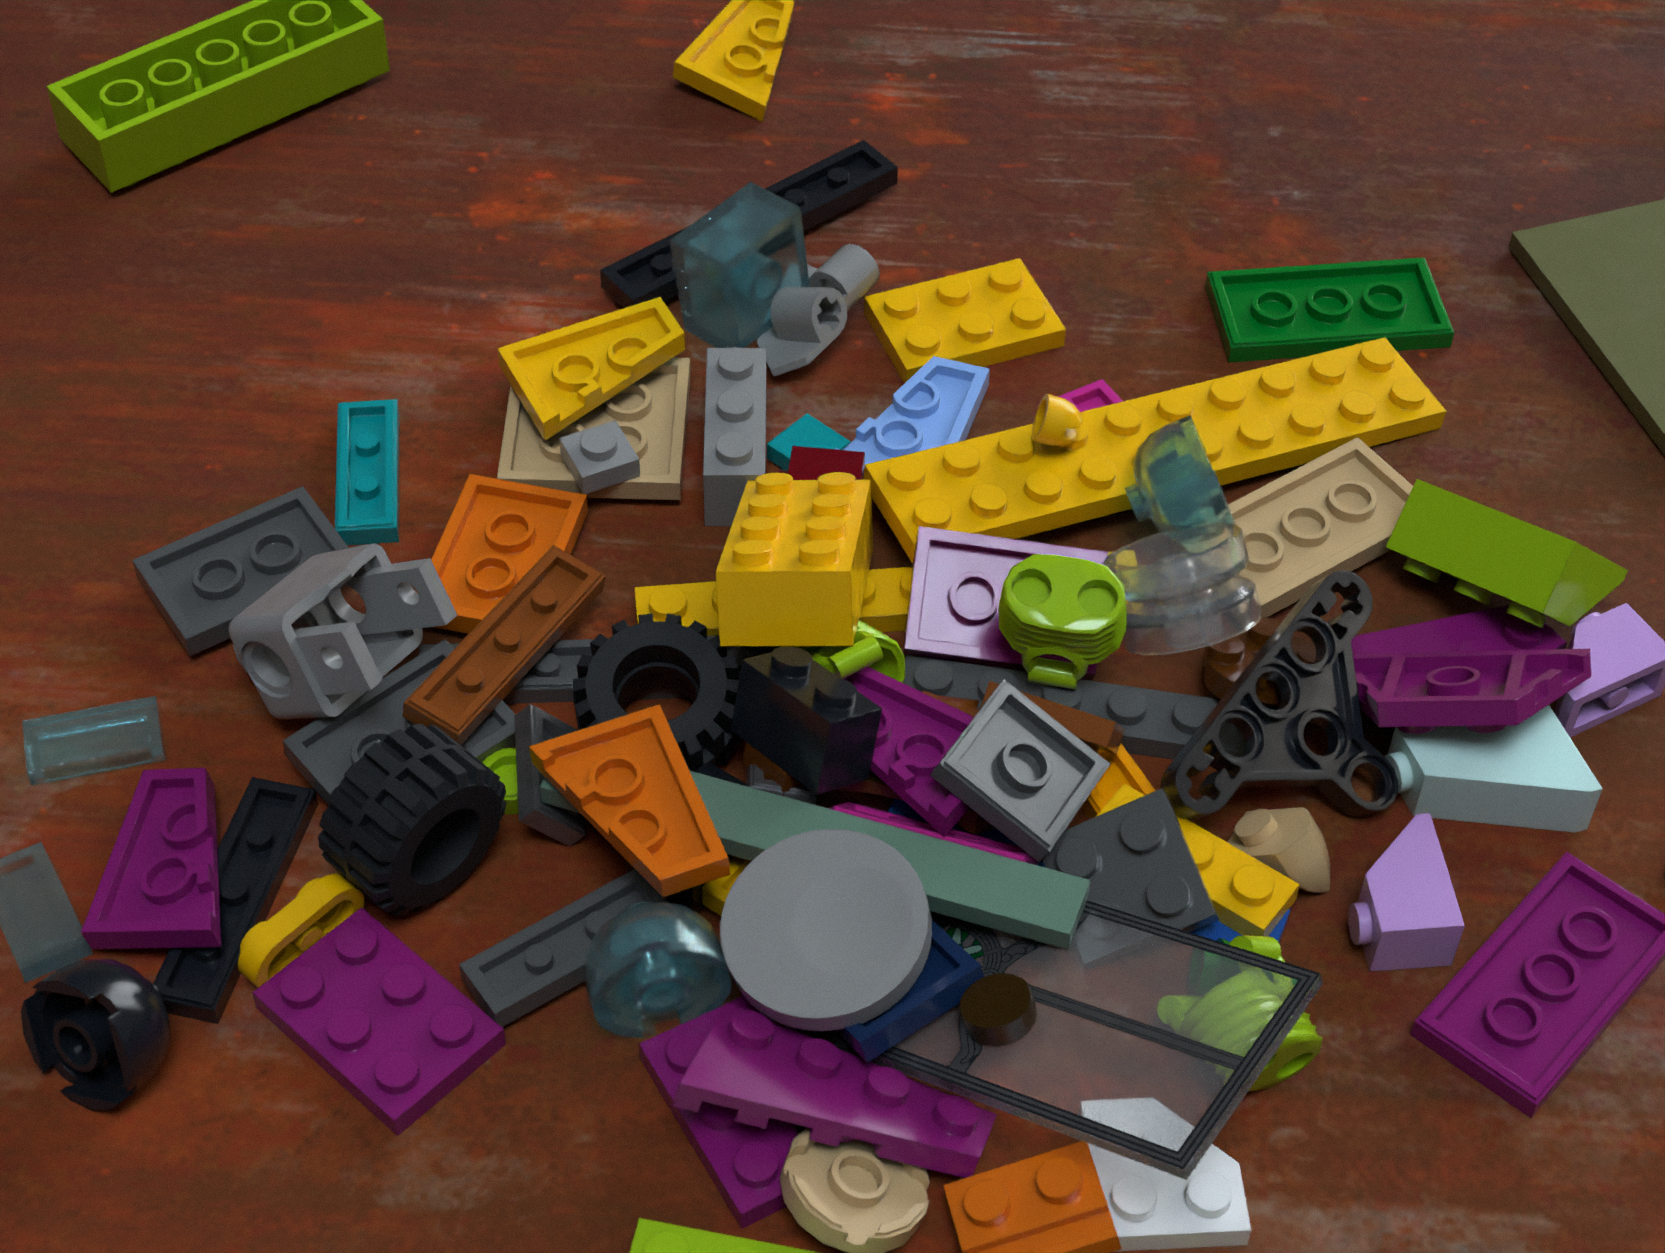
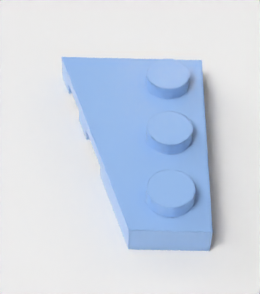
[835,356,990,465]

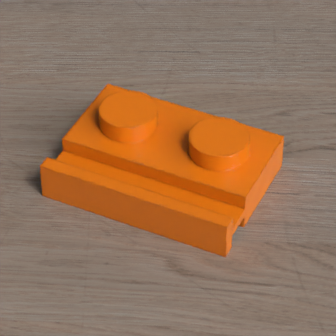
[943,1140,1122,1253]

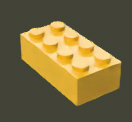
[716,472,873,646]

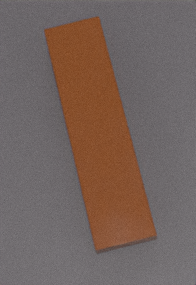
[402,545,606,745]

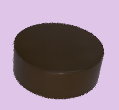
[960,973,1037,1046]

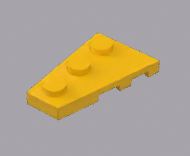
[673,0,795,122]
[497,297,685,441]

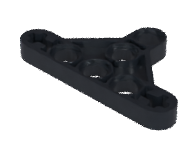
[1160,570,1398,821]

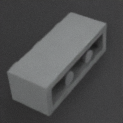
[703,347,767,526]

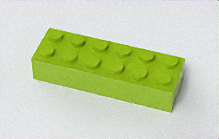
[46,0,390,193]

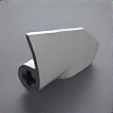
[756,244,880,377]

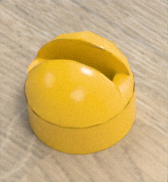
[1032,393,1082,446]

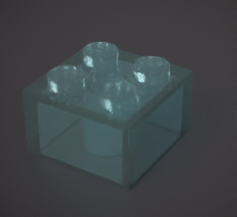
[670,182,809,348]

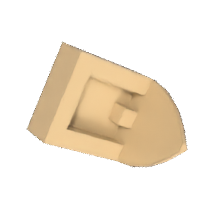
[1227,807,1330,893]

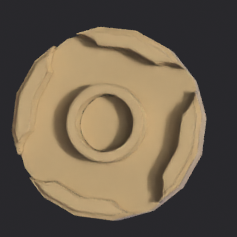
[780,1127,930,1253]

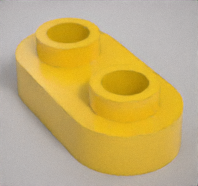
[238,873,364,988]

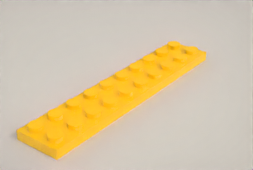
[863,337,1447,563]

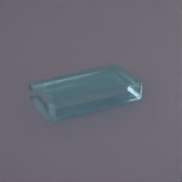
[22,696,166,785]
[0,842,93,983]

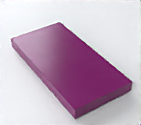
[1410,852,1665,1118]

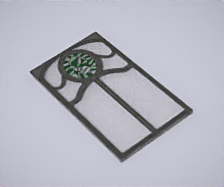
[785,901,1323,1180]

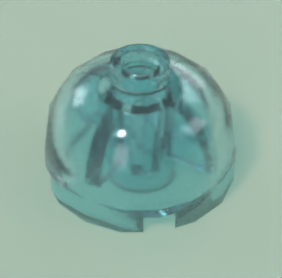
[1125,415,1237,543]
[585,901,732,1038]

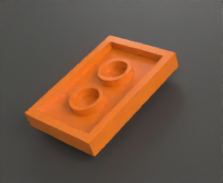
[417,474,588,634]

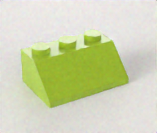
[1386,479,1628,628]

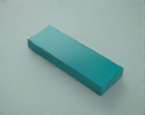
[335,399,399,545]

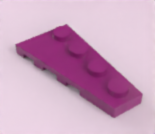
[672,1003,997,1178]

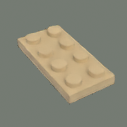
[1169,437,1413,627]

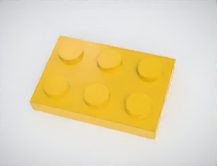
[864,258,1066,384]

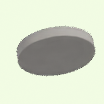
[720,829,932,1031]

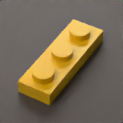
[1096,783,1300,936]

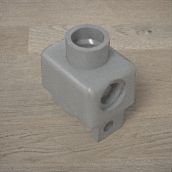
[228,543,457,720]

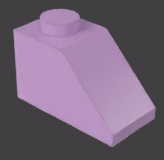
[1555,603,1665,737]
[1348,813,1465,972]

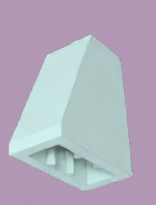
[1385,705,1603,833]

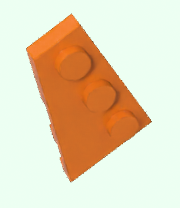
[528,704,730,897]

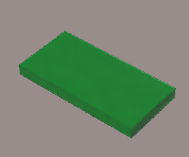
[1205,257,1454,363]

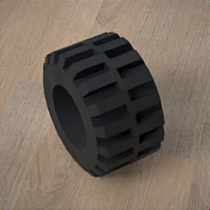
[572,613,740,772]
[318,724,506,915]

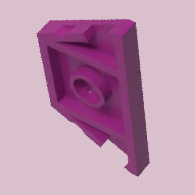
[1353,649,1592,734]

